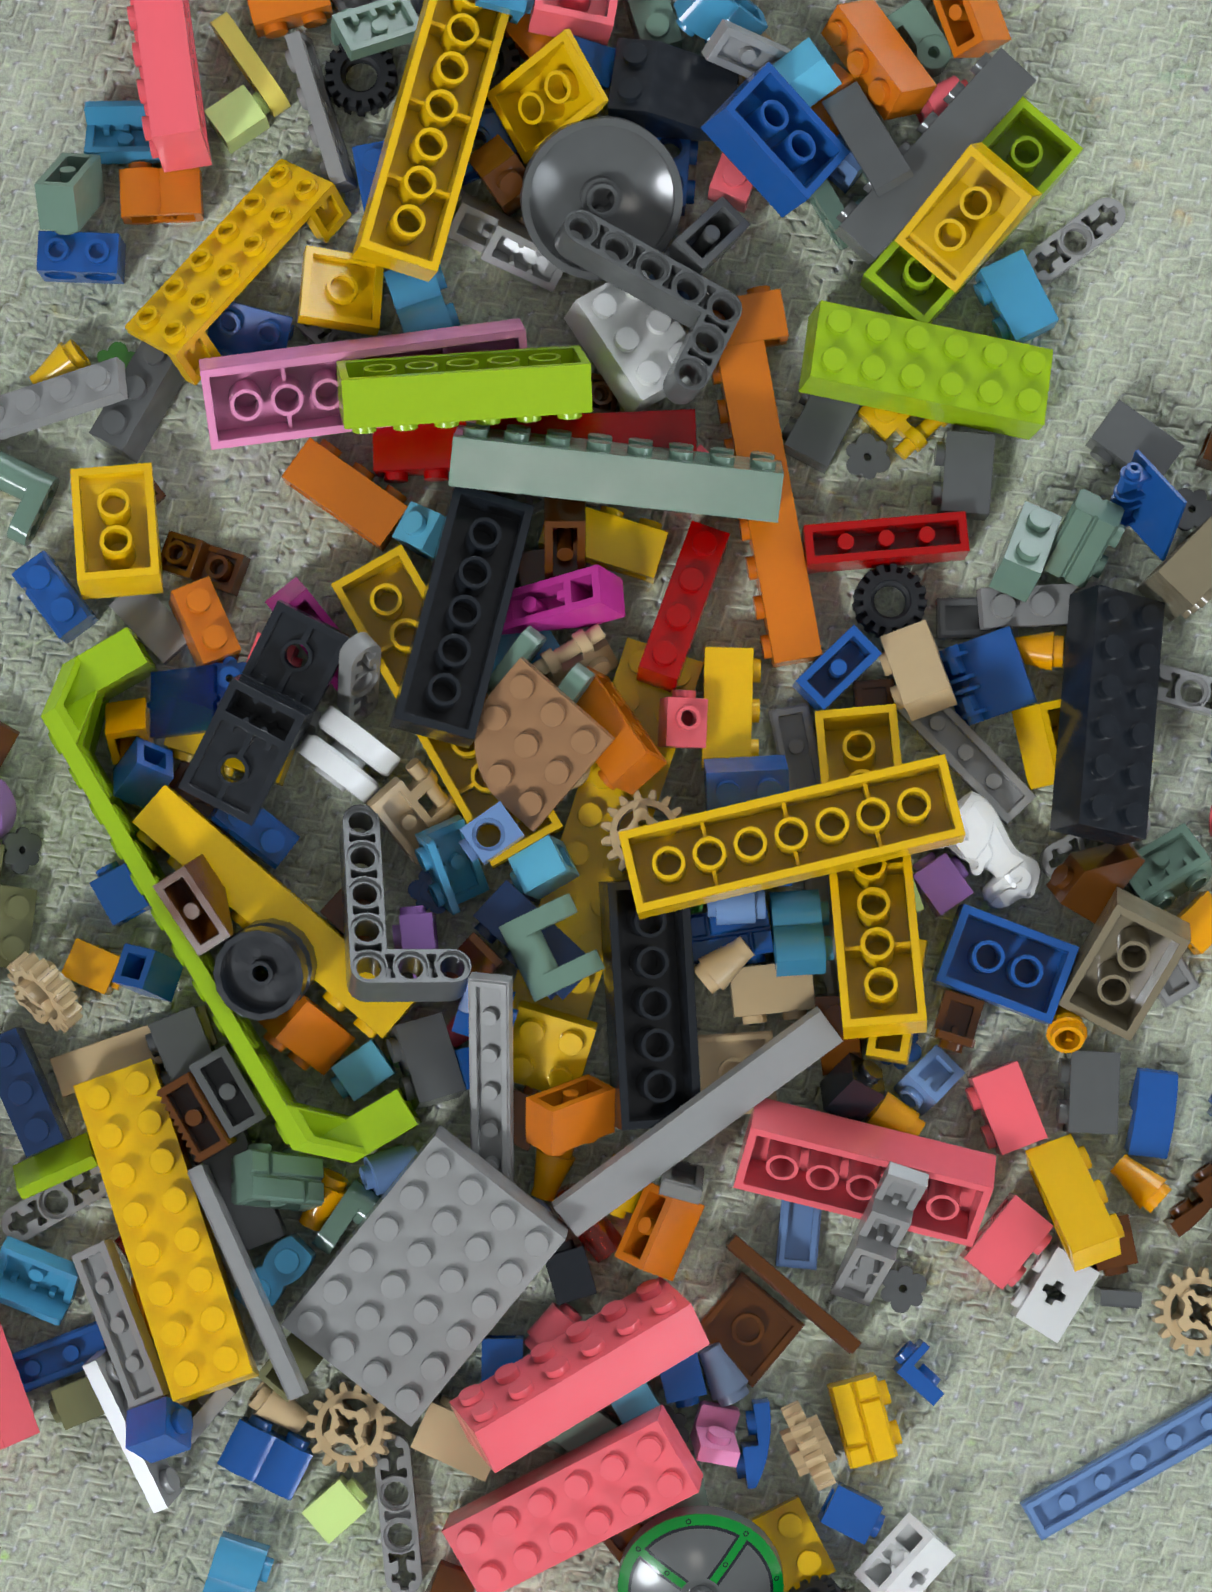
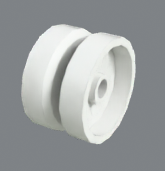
[295,705,401,804]

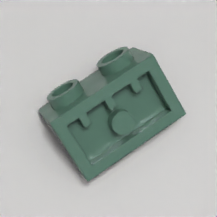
[331,0,419,61]
[1127,823,1212,910]

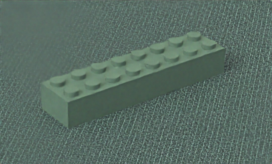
[448,420,784,523]

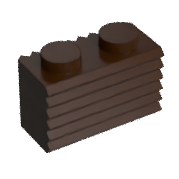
[156,1071,237,1162]

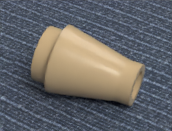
[694,936,755,994]
[247,1381,310,1434]

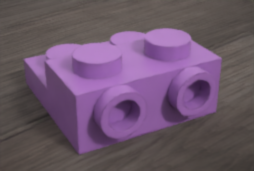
[392,905,439,979]

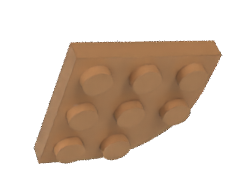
[474,657,616,832]

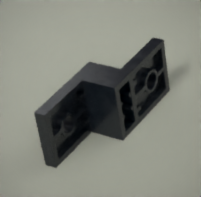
[178,600,352,826]

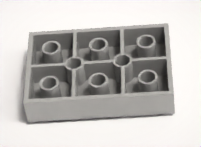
[281,1125,569,1427]

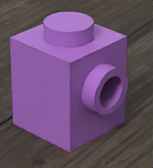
[912,852,974,917]

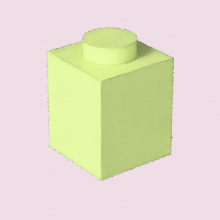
[204,84,270,154]
[302,1474,369,1544]

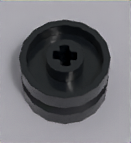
[213,918,317,1021]

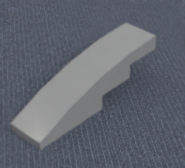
[448,190,564,292]
[830,1161,929,1306]

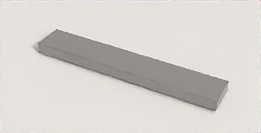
[468,972,514,1183]
[187,1164,309,1401]

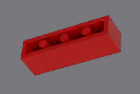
[801,511,970,574]
[636,521,730,693]

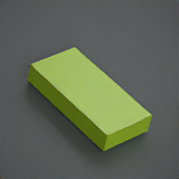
[13,1132,98,1200]

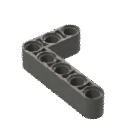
[554,210,742,405]
[339,804,472,1002]

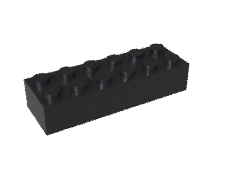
[389,487,535,749]
[1050,584,1165,846]
[599,880,701,1131]

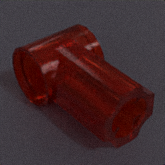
[555,1183,623,1263]

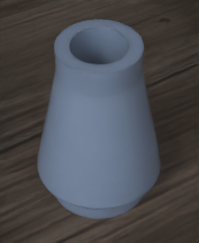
[698,1342,750,1407]

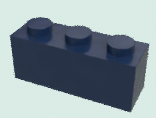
[473,880,586,1001]
[0,1027,72,1158]

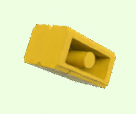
[826,1372,902,1469]

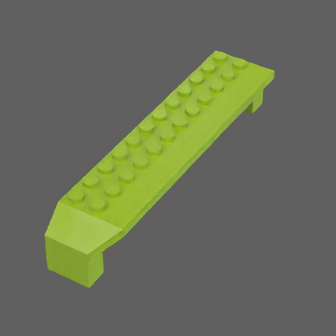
[41,627,422,1163]

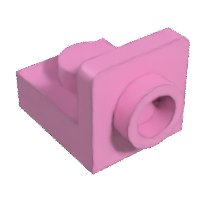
[690,1401,741,1468]

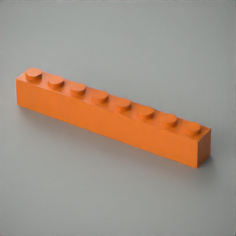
[711,340,822,668]

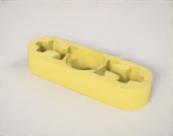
[210,12,291,118]

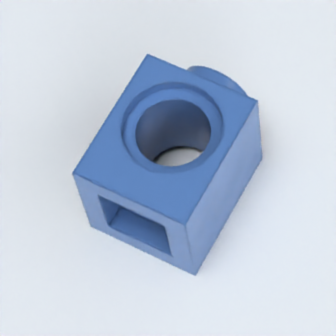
[458,801,525,866]

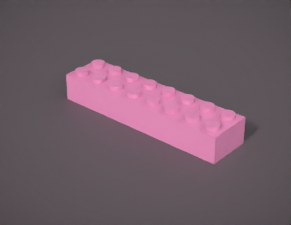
[199,318,527,450]

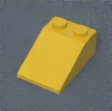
[487,29,609,164]
[894,142,1042,293]
[70,462,164,600]
[1011,699,1153,790]

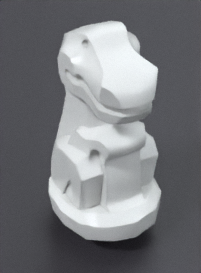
[932,791,1040,909]

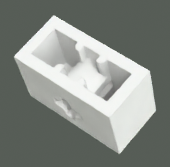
[1010,1244,1100,1343]
[854,1512,956,1592]

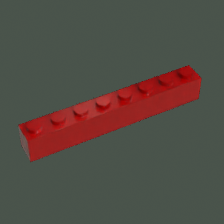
[372,409,697,483]

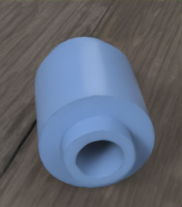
[707,890,766,925]
[359,1144,417,1196]

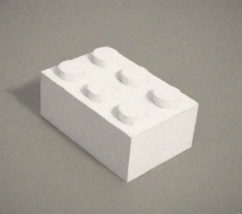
[564,270,691,412]

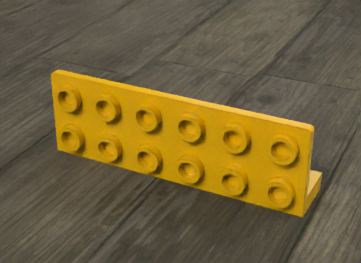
[125,159,352,386]

